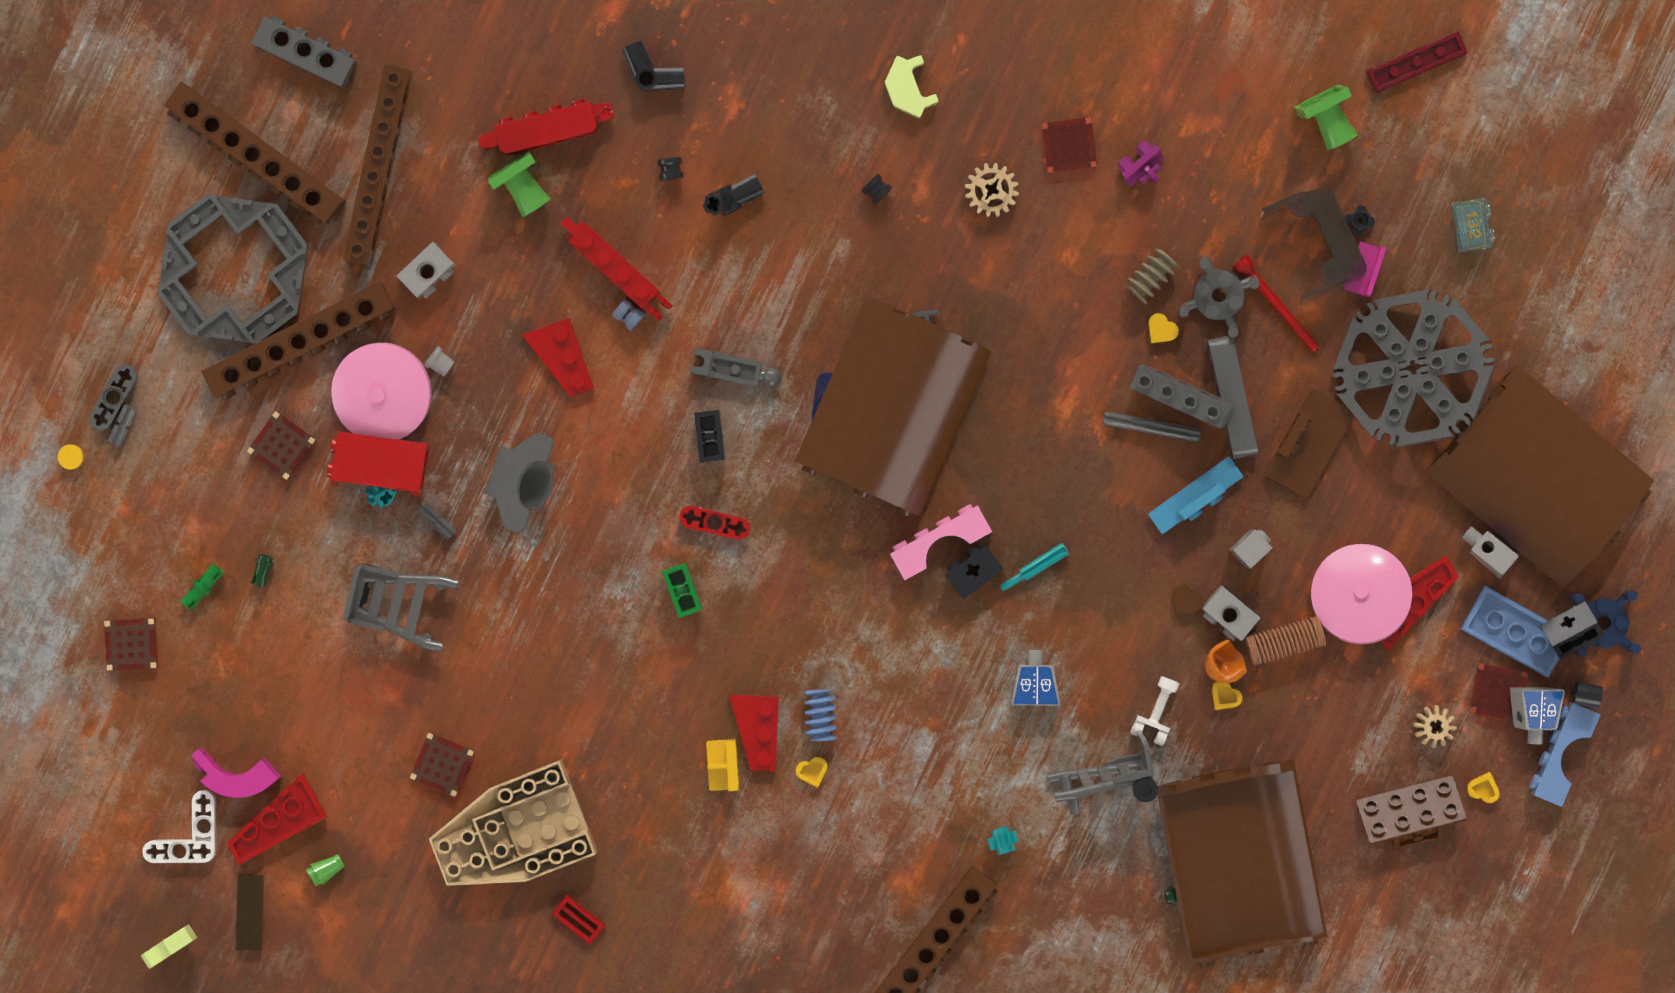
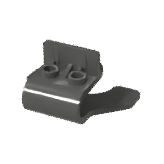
[484,433,556,533]

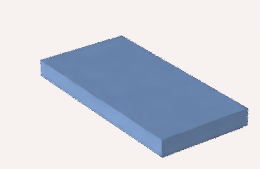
[1460,586,1559,678]

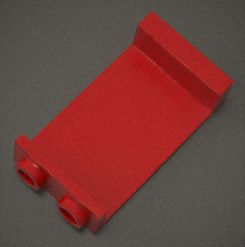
[327,432,429,497]

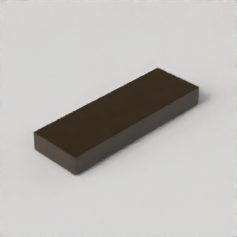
[236,875,264,951]

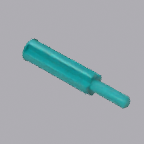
[1000,542,1069,591]

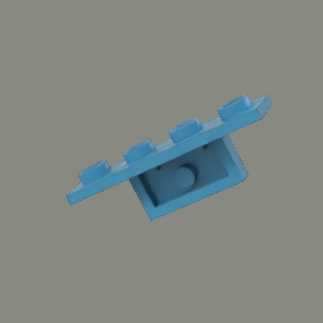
[1148,456,1244,534]

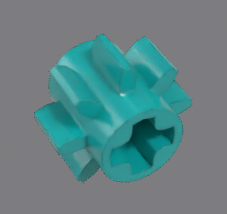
[364,486,397,509]
[987,826,1019,855]

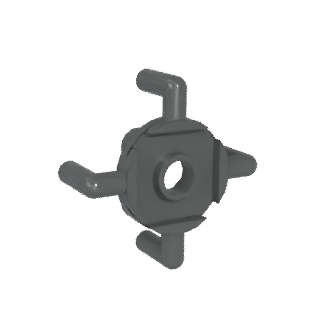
[1179,255,1259,337]

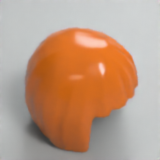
[1205,640,1247,683]

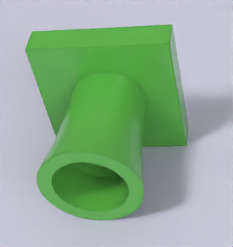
[1293,84,1358,150]
[488,151,551,217]

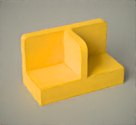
[706,739,739,791]

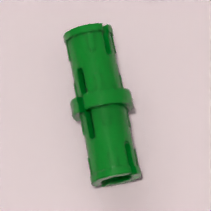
[180,563,224,611]

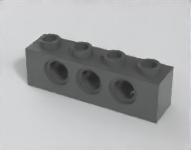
[251,15,357,89]
[1129,364,1235,429]

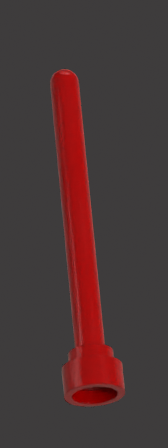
[1232,254,1319,352]

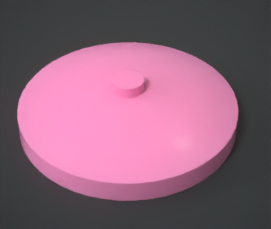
[331,343,432,440]
[1311,544,1412,644]

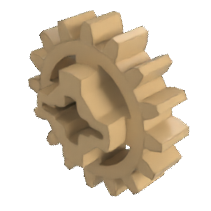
[965,163,1019,217]

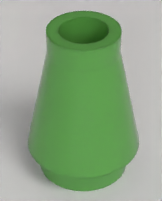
[306,854,345,886]

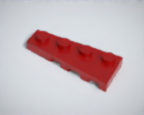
[1381,556,1459,651]
[227,773,327,865]

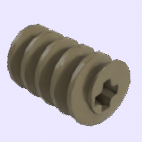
[1126,248,1180,304]

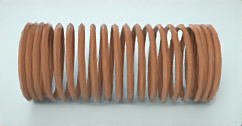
[1245,616,1326,666]

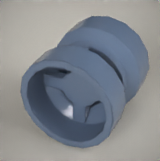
[612,297,647,331]

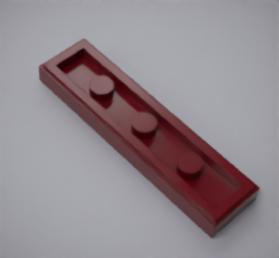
[1366,31,1468,94]

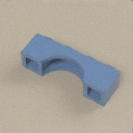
[1529,702,1601,807]

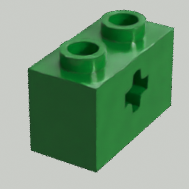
[662,562,703,618]

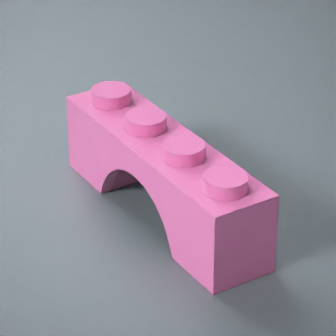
[890,504,992,580]

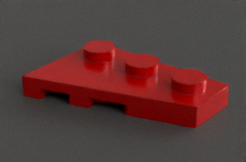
[522,318,594,397]
[729,694,779,772]

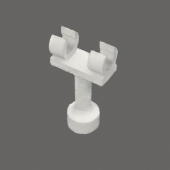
[1130,676,1180,746]

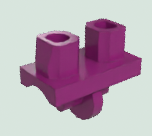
[1118,140,1164,187]

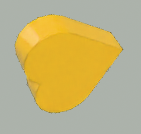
[1148,313,1179,343]
[1212,681,1242,710]
[796,757,828,788]
[1466,772,1500,803]

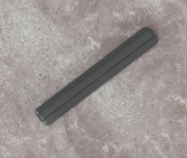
[1103,412,1201,442]

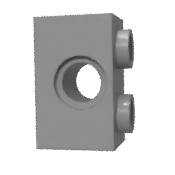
[397,242,456,299]
[1229,529,1272,569]
[1201,586,1260,641]

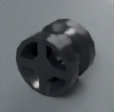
[657,157,684,181]
[861,173,893,205]

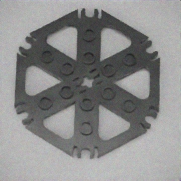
[1333,289,1496,447]

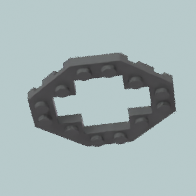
[157,194,308,344]

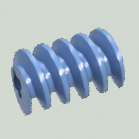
[804,689,837,741]

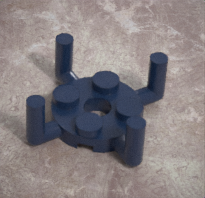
[1570,590,1641,657]

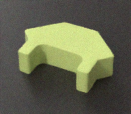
[885,56,938,118]
[141,924,197,969]

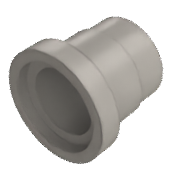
[424,346,454,377]

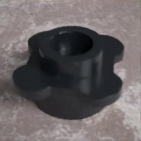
[1345,206,1375,235]

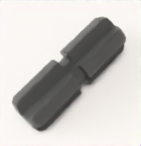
[108,405,137,447]
[418,503,456,540]

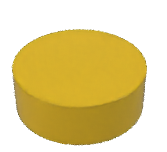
[58,445,84,469]

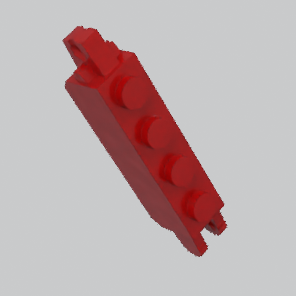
[477,99,615,156]
[560,217,673,321]

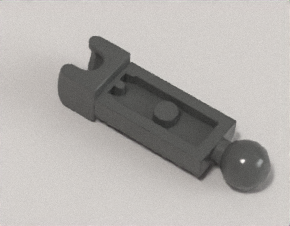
[690,348,782,387]

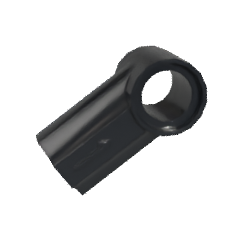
[1569,681,1603,709]

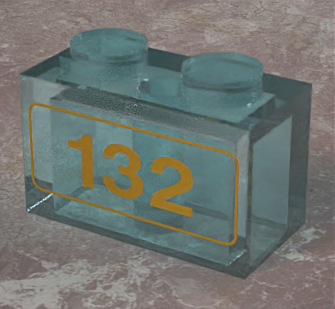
[1451,198,1495,253]

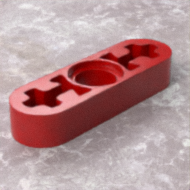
[679,506,750,540]

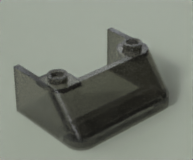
[1260,188,1367,306]

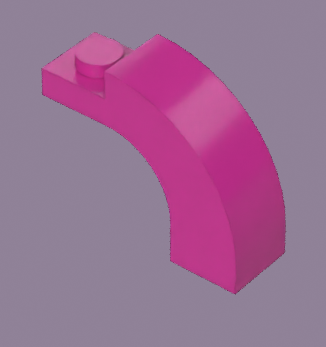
[191,747,282,798]

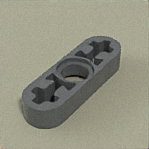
[89,364,138,431]

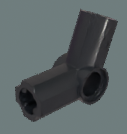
[622,41,685,92]
[702,174,765,217]

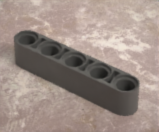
[1207,335,1258,460]

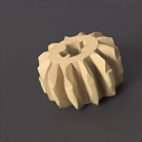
[1413,705,1457,748]

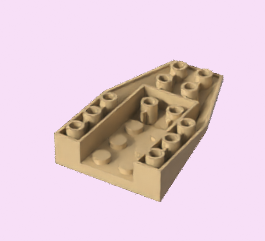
[429,759,598,886]

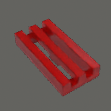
[551,894,606,945]

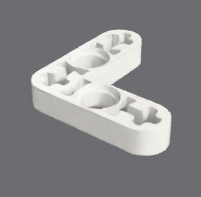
[142,790,217,863]

